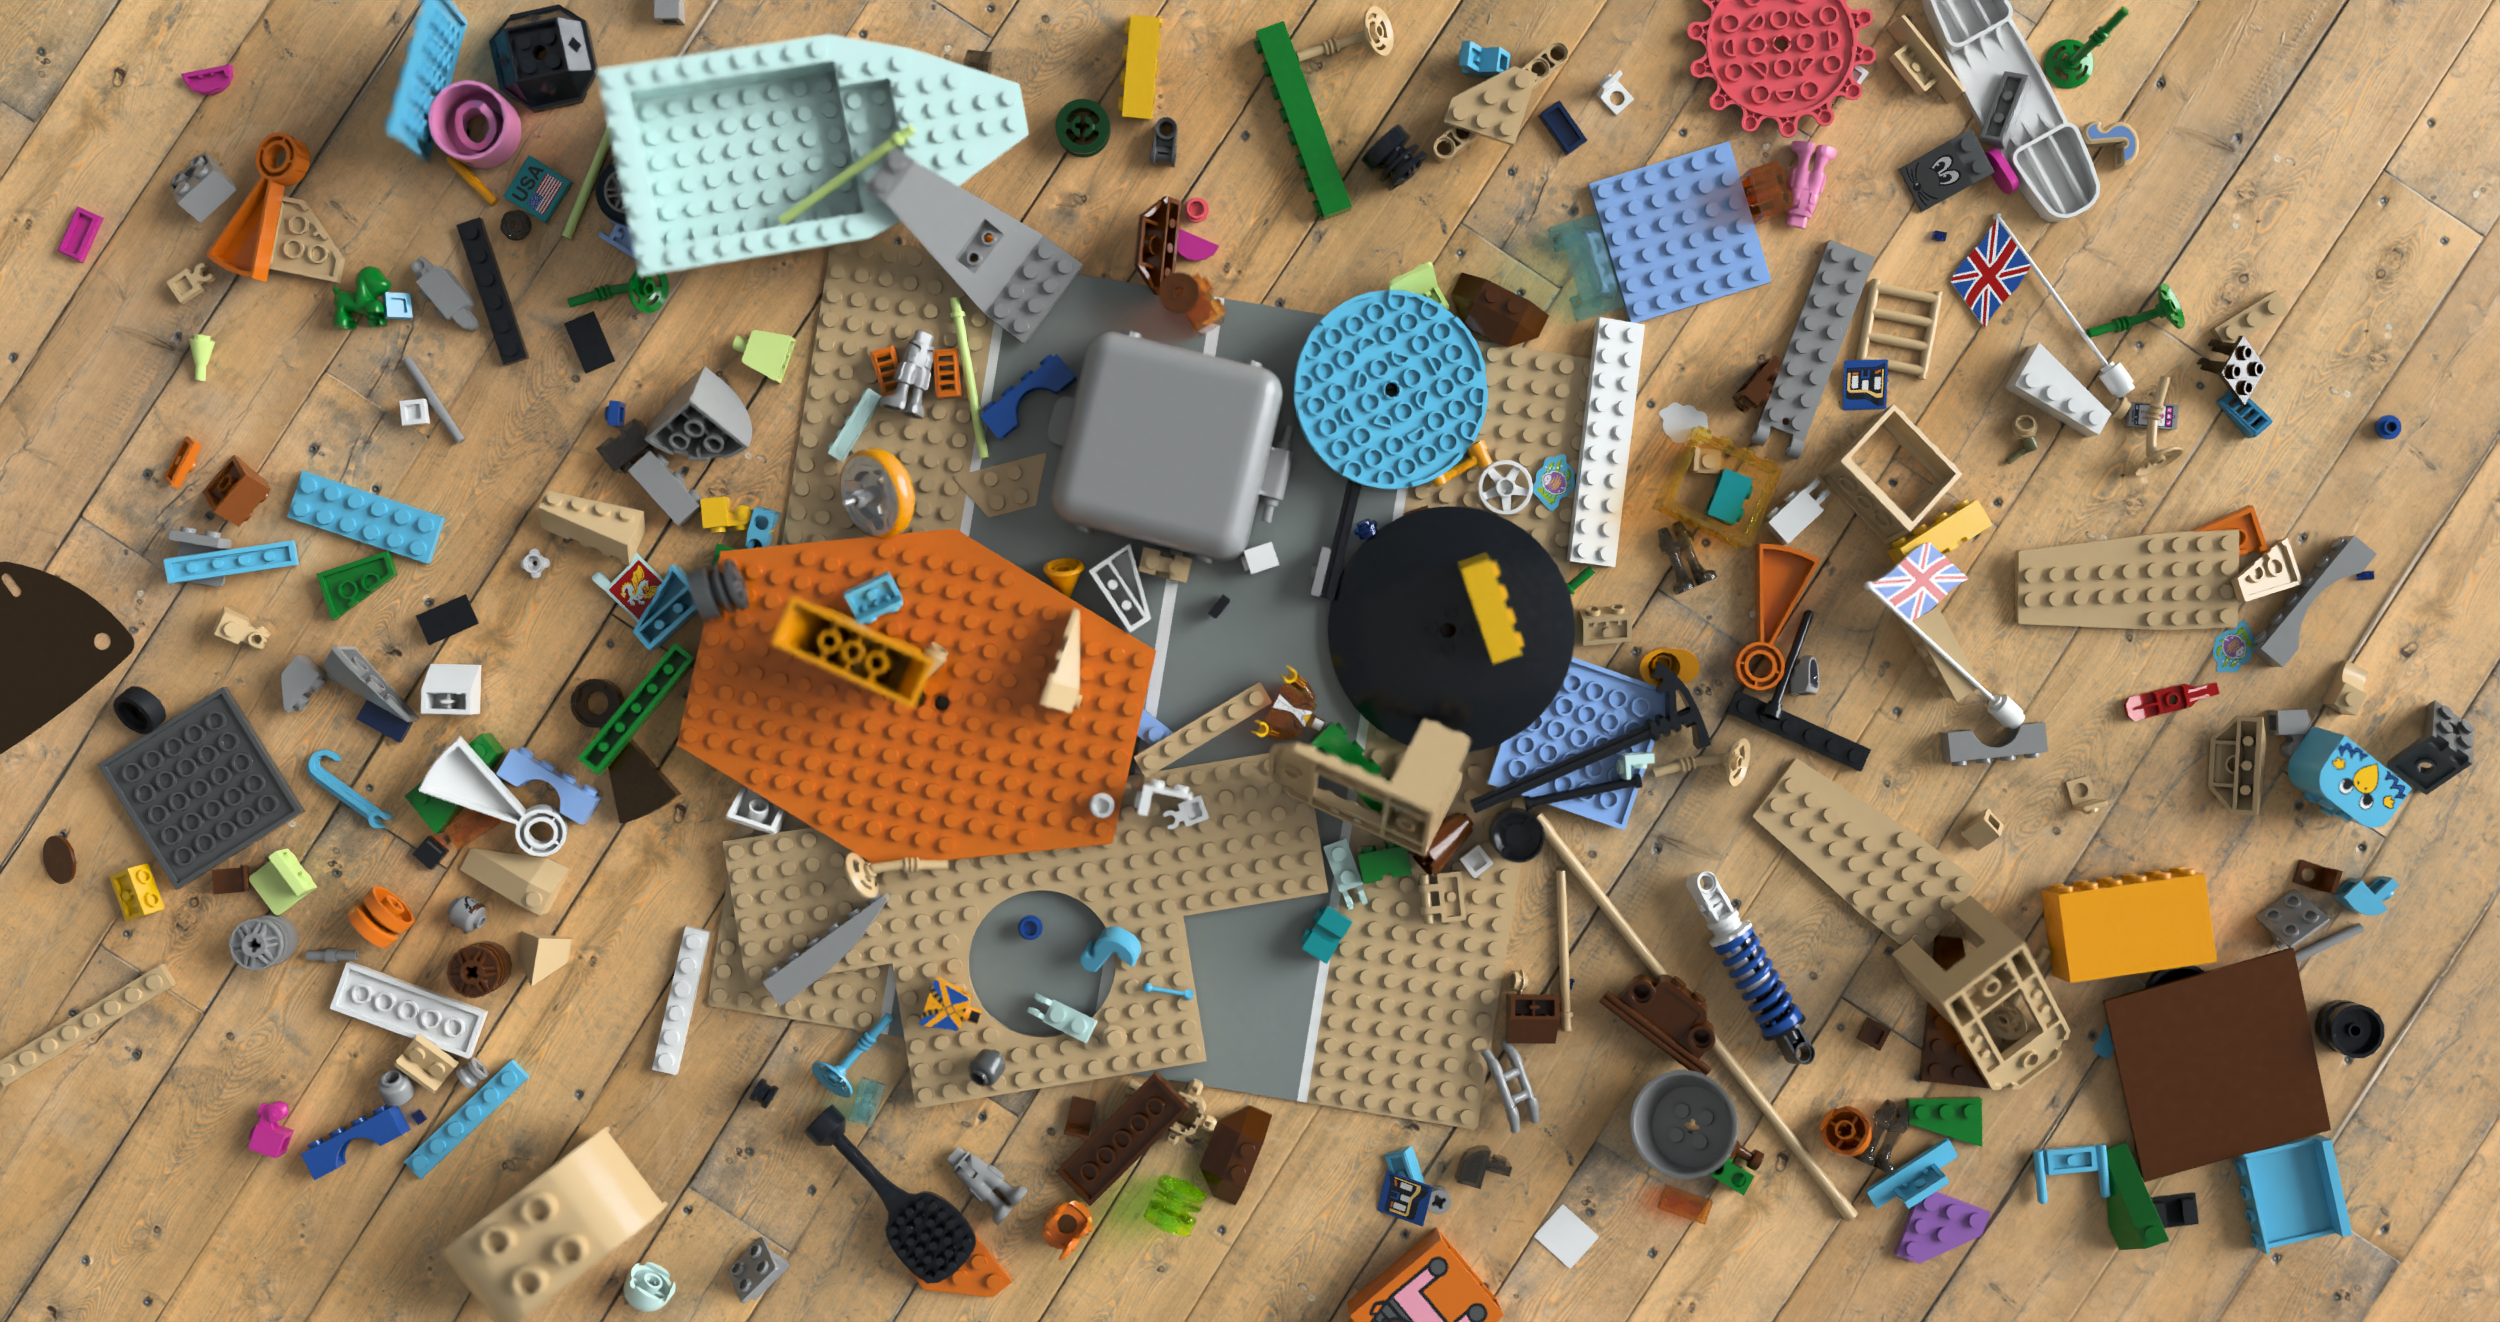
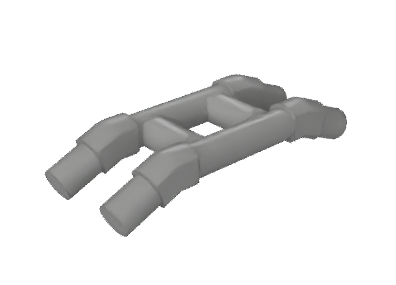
[1481,1040,1540,1133]

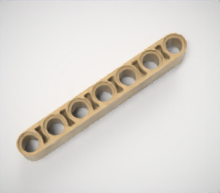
[1431,42,1569,163]

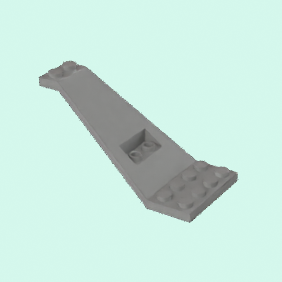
[865,146,1083,344]

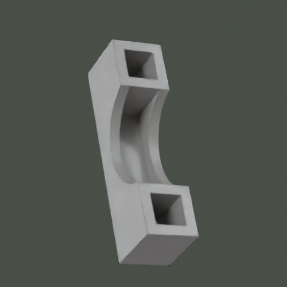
[1940,722,2048,766]

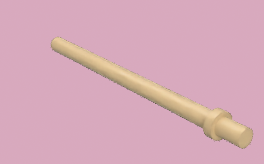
[1556,870,1573,1032]

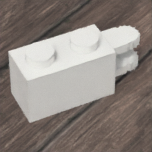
[1763,478,1831,545]

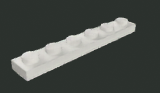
[652,926,711,1075]

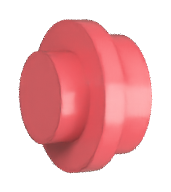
[1184,197,1209,223]

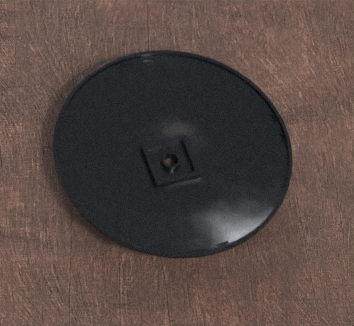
[1328,506,1575,752]

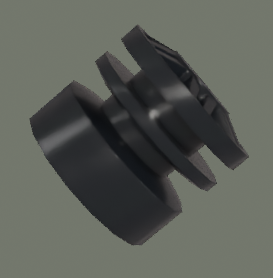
[1361,124,1427,192]

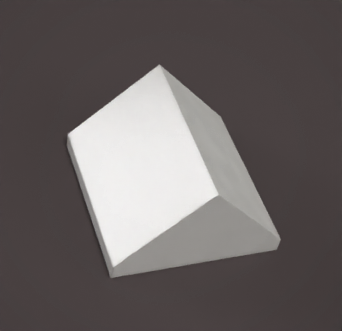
[726,785,787,834]

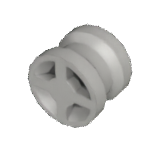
[456,1057,488,1089]
[1428,1185,1451,1214]

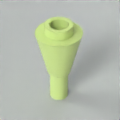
[189,334,216,381]

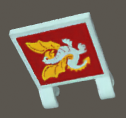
[592,552,664,623]

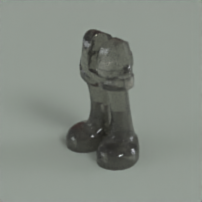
[1658,521,1718,595]
[1853,1099,1909,1176]

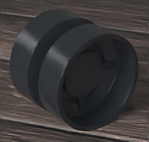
[1488,807,1545,863]

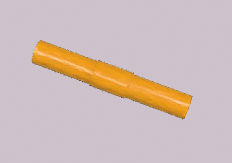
[446,155,499,206]

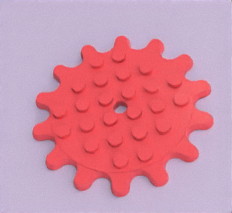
[1687,0,1876,138]

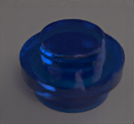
[1354,518,1378,540]

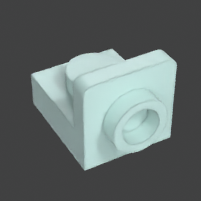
[1616,751,1655,780]

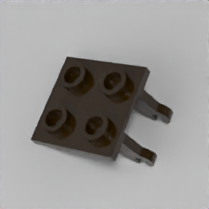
[2197,335,2266,405]

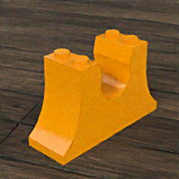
[771,597,935,708]

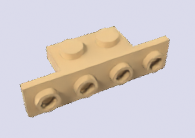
[1887,14,1965,104]

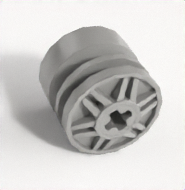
[229,914,298,971]

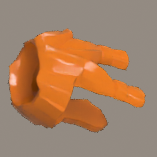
[1041,1200,1094,1260]

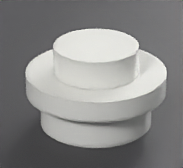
[1090,793,1115,818]

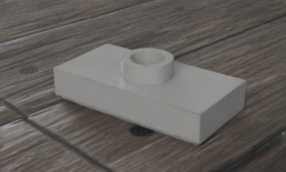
[1309,547,1331,597]

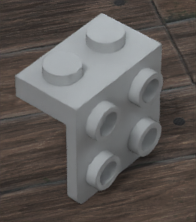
[168,526,232,587]

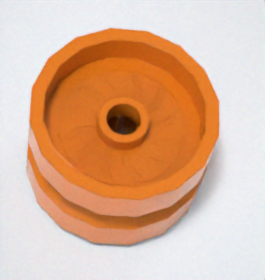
[348,885,415,949]

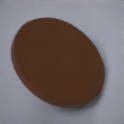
[43,835,77,884]

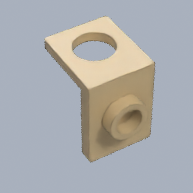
[2065,775,2108,814]

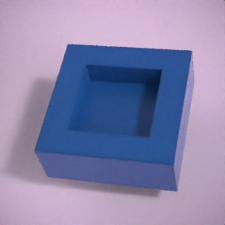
[605,400,626,428]

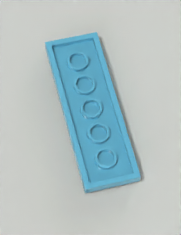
[287,471,445,564]

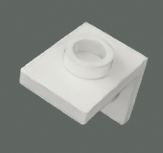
[1596,70,1634,116]

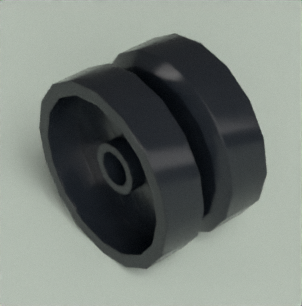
[2315,1000,2385,1058]

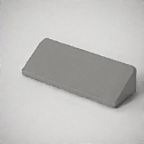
[1978,71,2031,149]

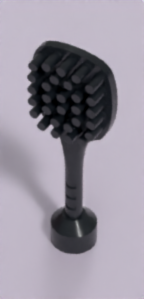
[803,1104,976,1283]

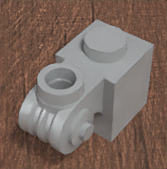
[2267,709,2310,758]

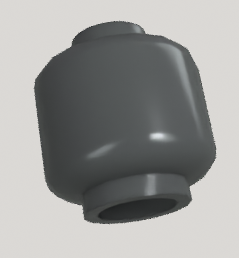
[968,1049,1006,1086]

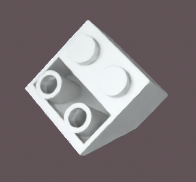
[421,664,481,715]

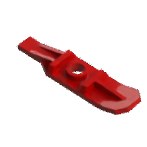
[2124,682,2220,721]

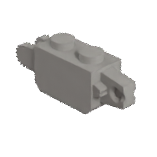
[410,256,479,332]

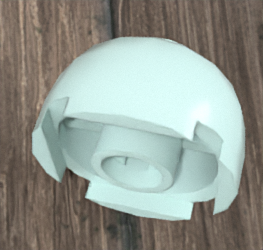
[624,1262,676,1312]

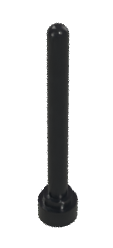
[1761,610,1813,721]

